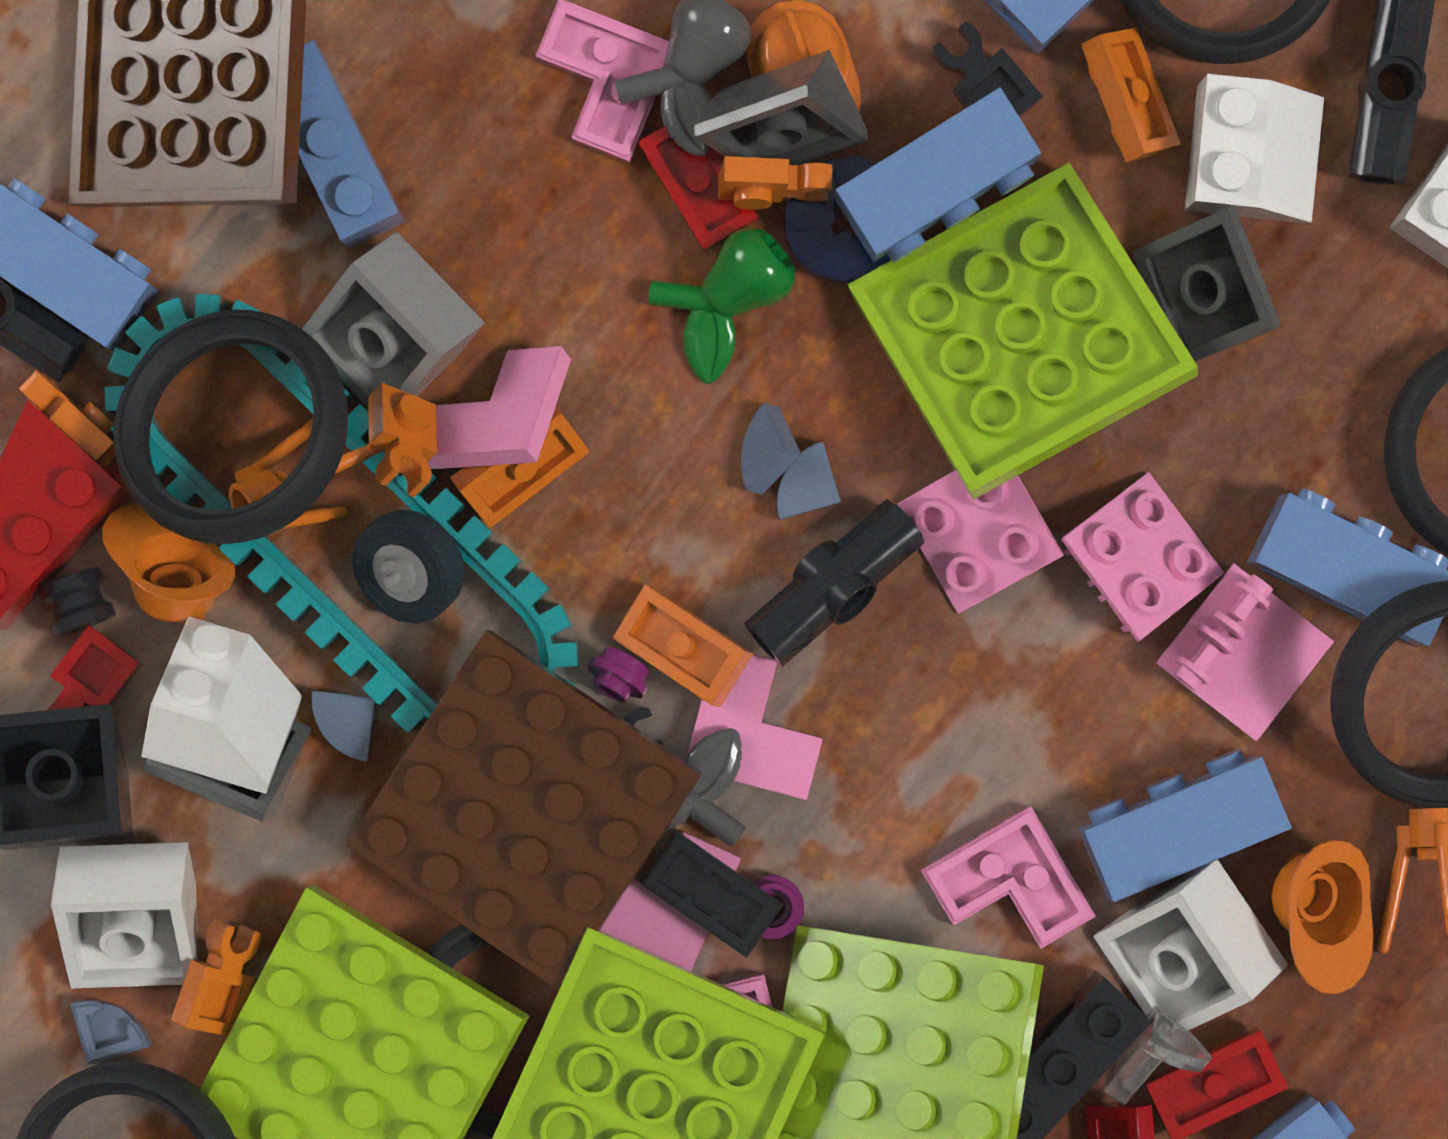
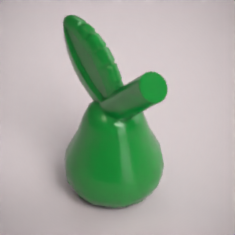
[648,227,796,384]

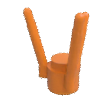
[229,419,384,537]
[1377,808,1448,954]

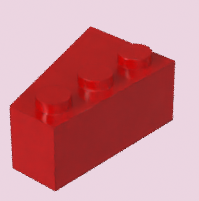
[0,400,131,630]

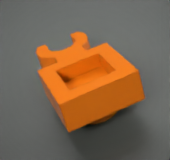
[718,156,832,210]
[19,370,116,465]
[368,382,437,497]
[171,919,261,1036]

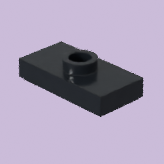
[641,831,784,958]

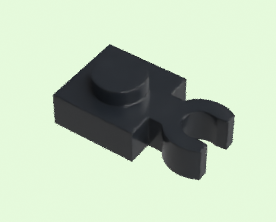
[933,21,1043,117]

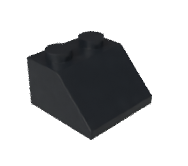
[0,704,133,850]

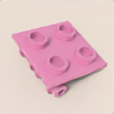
[897,471,1064,614]
[1061,472,1224,642]
[1156,563,1334,741]

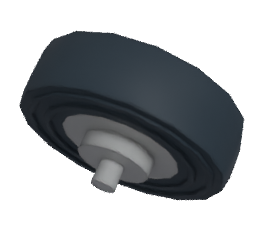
[352,509,465,624]

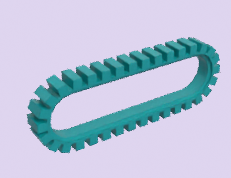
[104,294,580,733]

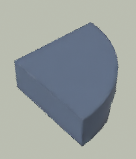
[741,403,801,495]
[777,441,841,520]
[312,690,377,761]
[70,999,153,1065]

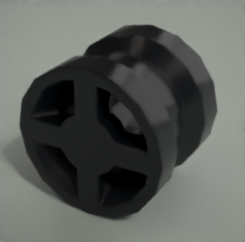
[38,567,116,637]

